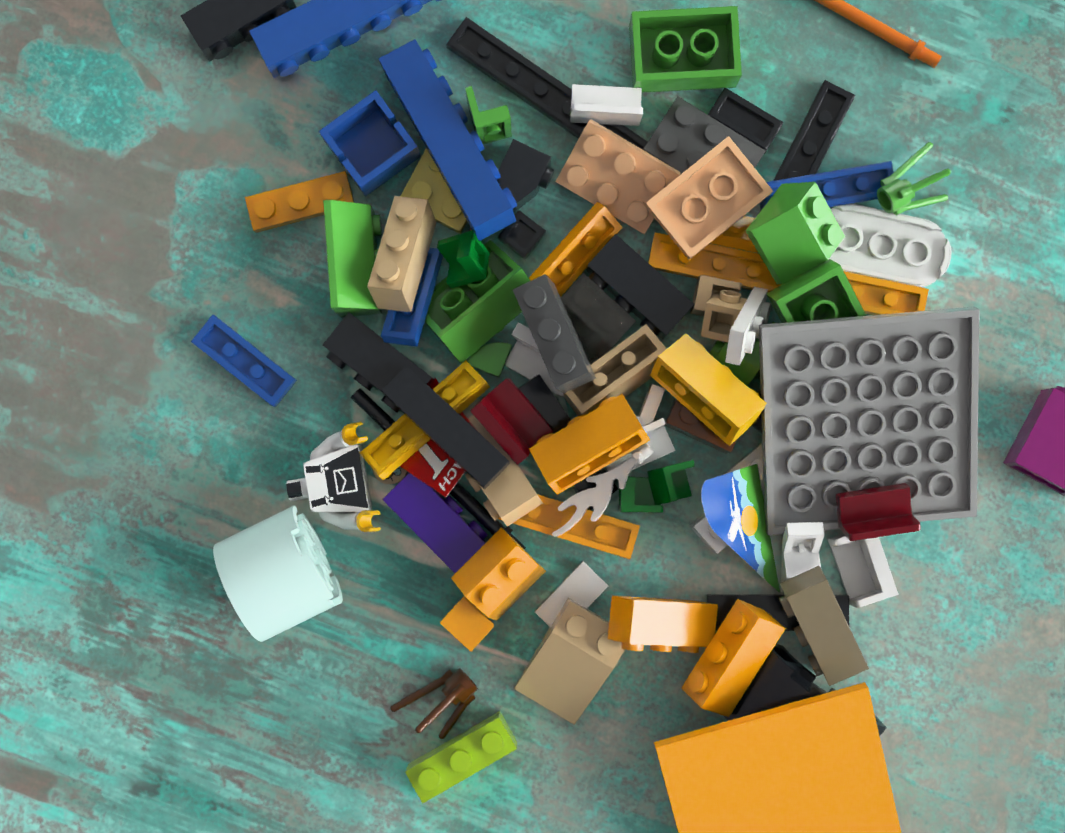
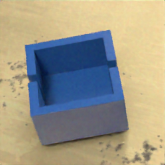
[319,90,421,197]

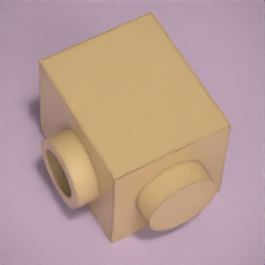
[701,290,747,342]

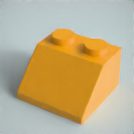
[451,527,546,621]

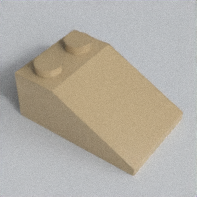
[514,598,625,725]

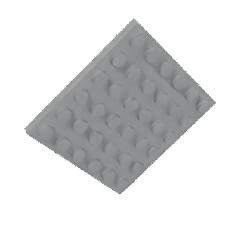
[759,307,979,535]

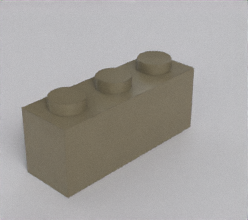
[779,566,869,686]

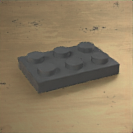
[643,96,765,175]

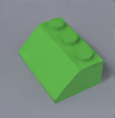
[323,200,382,317]
[425,240,531,363]

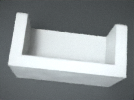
[828,533,899,608]

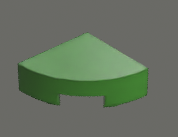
[468,342,512,378]

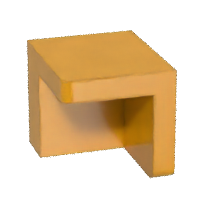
[440,596,494,652]

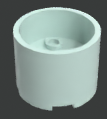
[213,505,343,642]

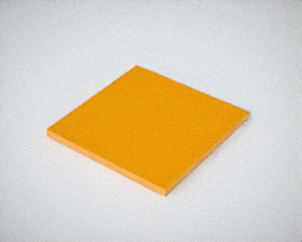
[654,682,901,833]

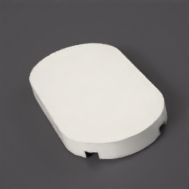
[829,204,952,288]

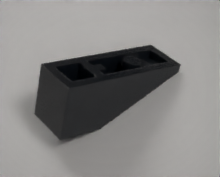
[469,139,554,231]

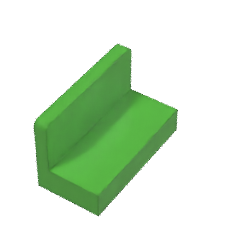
[465,86,512,144]

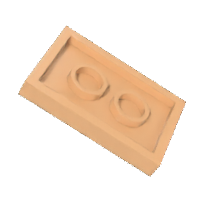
[555,119,681,235]
[644,136,774,260]

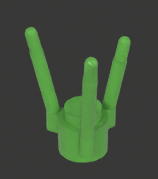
[877,142,951,216]

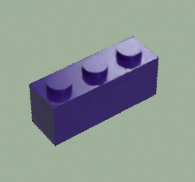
[382,473,488,573]

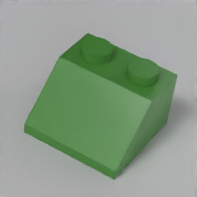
[746,182,845,284]

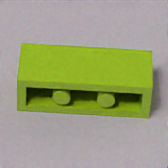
[405,711,517,804]

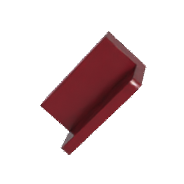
[470,378,553,465]
[836,483,921,541]

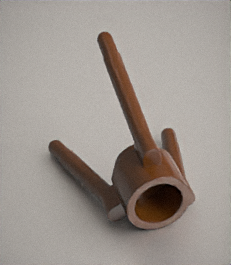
[390,668,479,739]

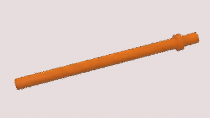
[814,0,942,68]

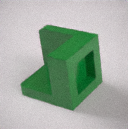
[437,230,490,288]
[647,460,695,505]
[619,476,663,513]

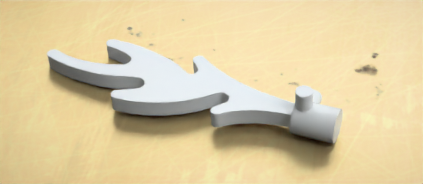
[552,443,654,537]

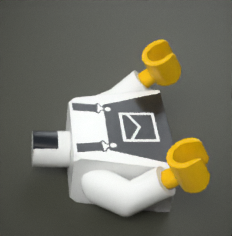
[286,422,380,532]

